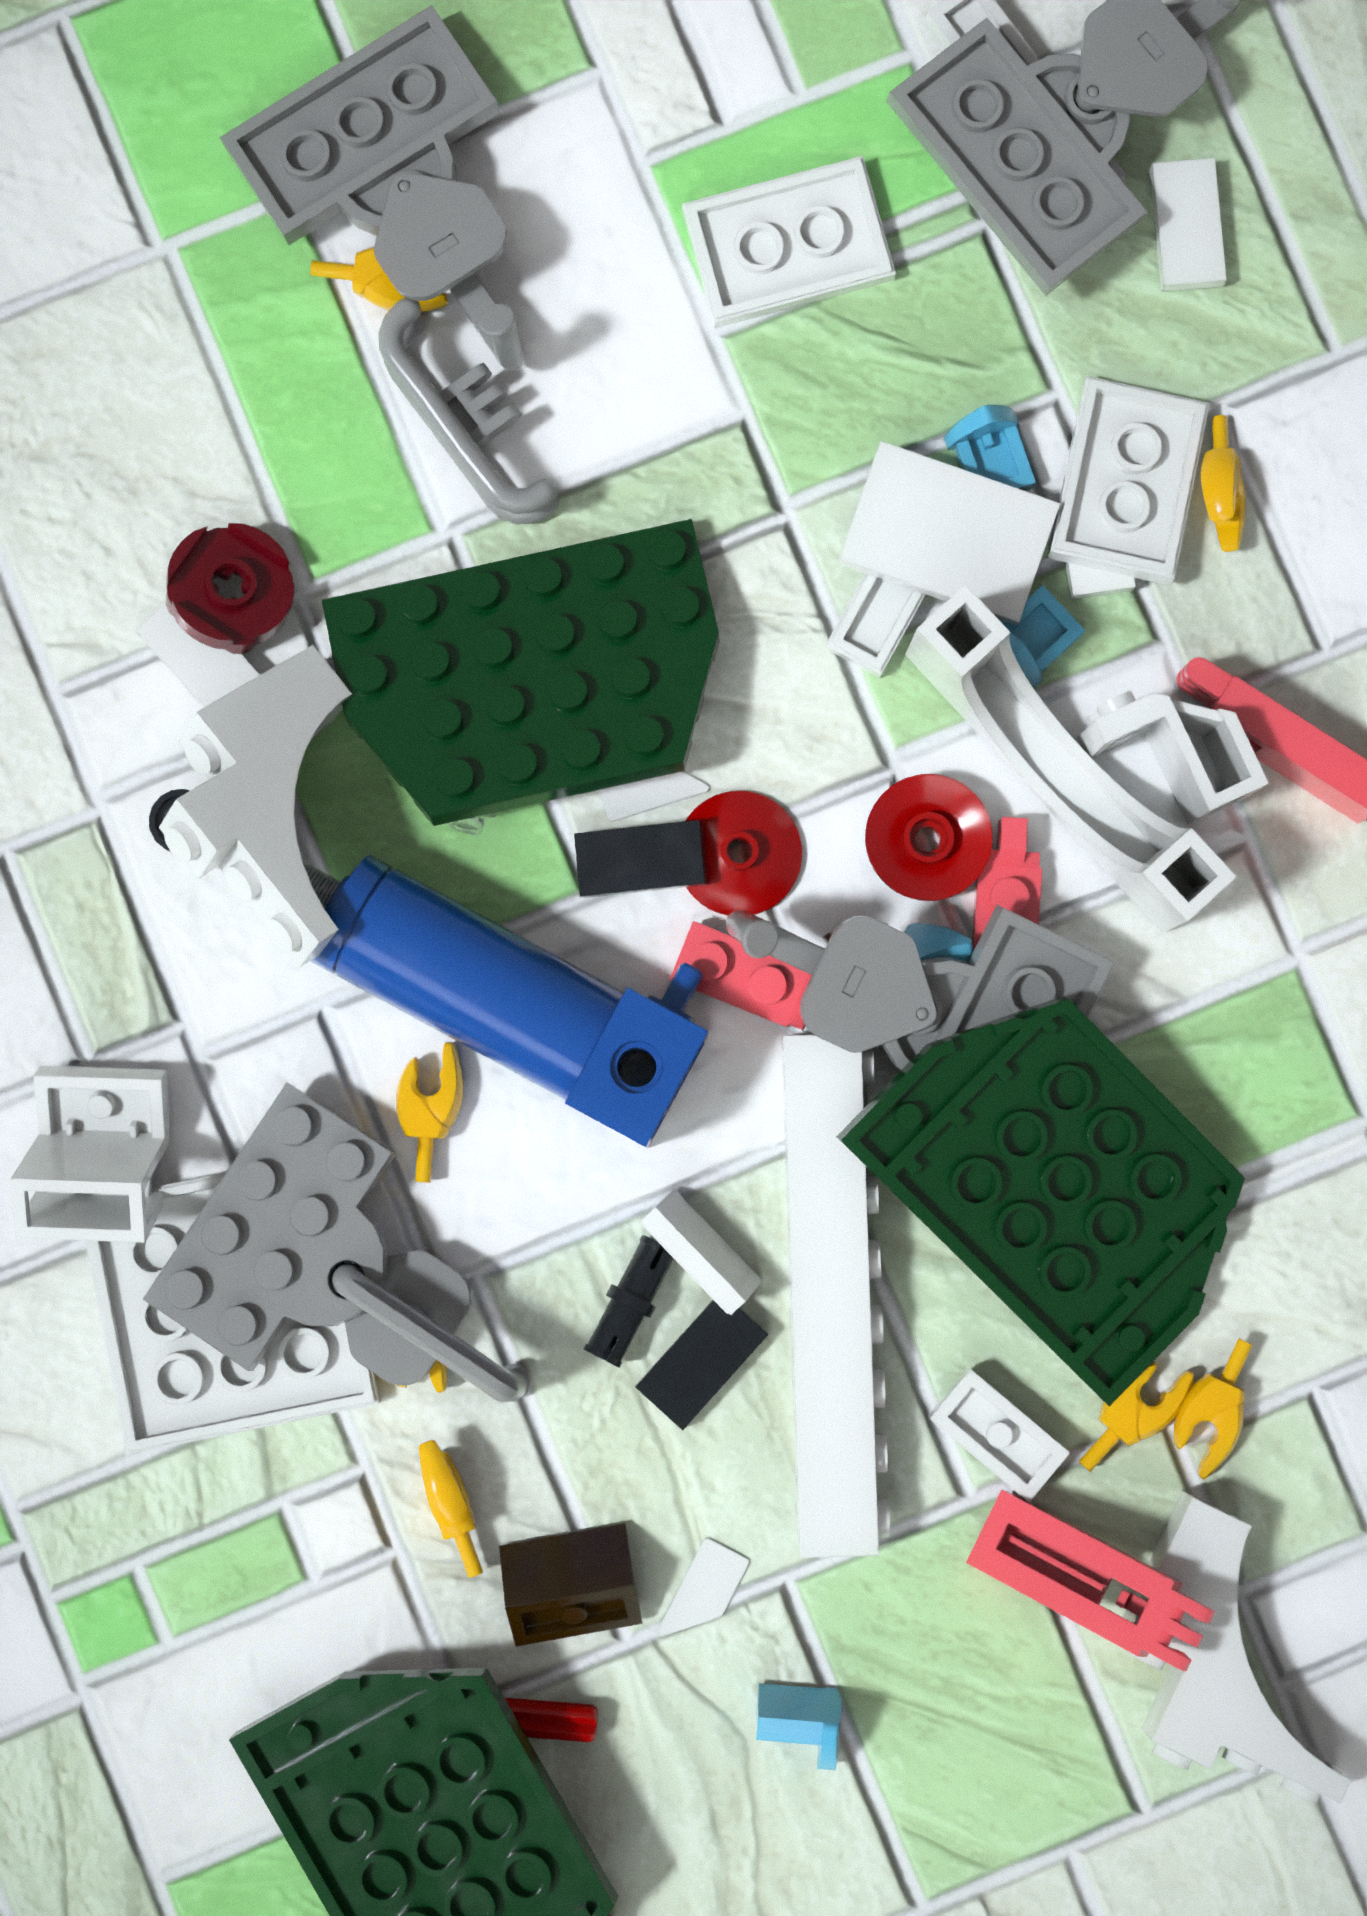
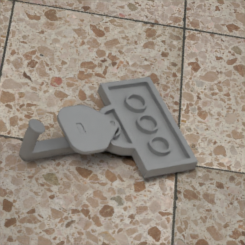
[886,0,1242,296]
[220,5,525,371]
[726,905,1115,1070]
[143,1082,530,1402]

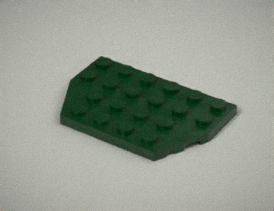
[322,519,720,826]
[836,996,1245,1406]
[229,1668,618,1916]

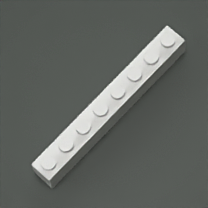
[781,1035,890,1558]

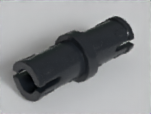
[583,1235,674,1368]

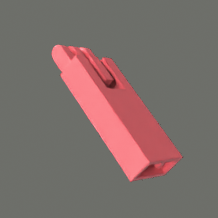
[1176,657,1367,824]
[966,1490,1215,1672]

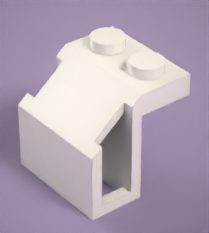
[1077,691,1269,825]
[10,1066,170,1243]

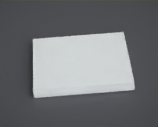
[86,1172,381,1455]

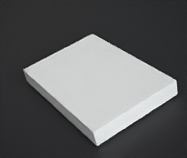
[682,156,896,329]
[1047,376,1210,586]
[837,441,1061,626]

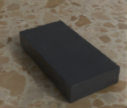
[574,820,708,898]
[635,1299,769,1430]

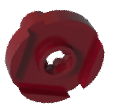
[166,523,294,654]

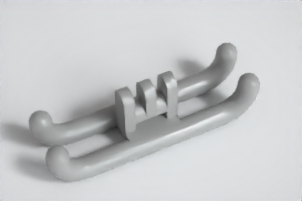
[378,298,559,524]

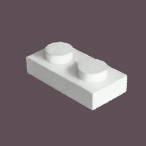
[928,1367,1070,1502]

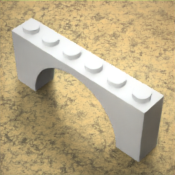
[905,584,1237,933]

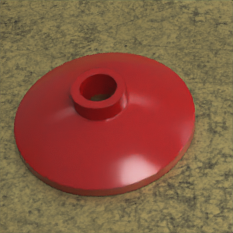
[865,774,993,901]
[685,791,802,916]

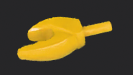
[310,247,448,312]
[1201,415,1246,552]
[396,1042,464,1183]
[1173,1338,1253,1479]
[1078,1362,1194,1472]
[418,1440,483,1578]

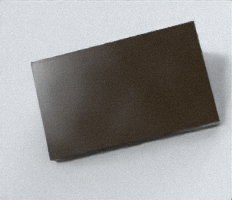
[499,1523,643,1647]

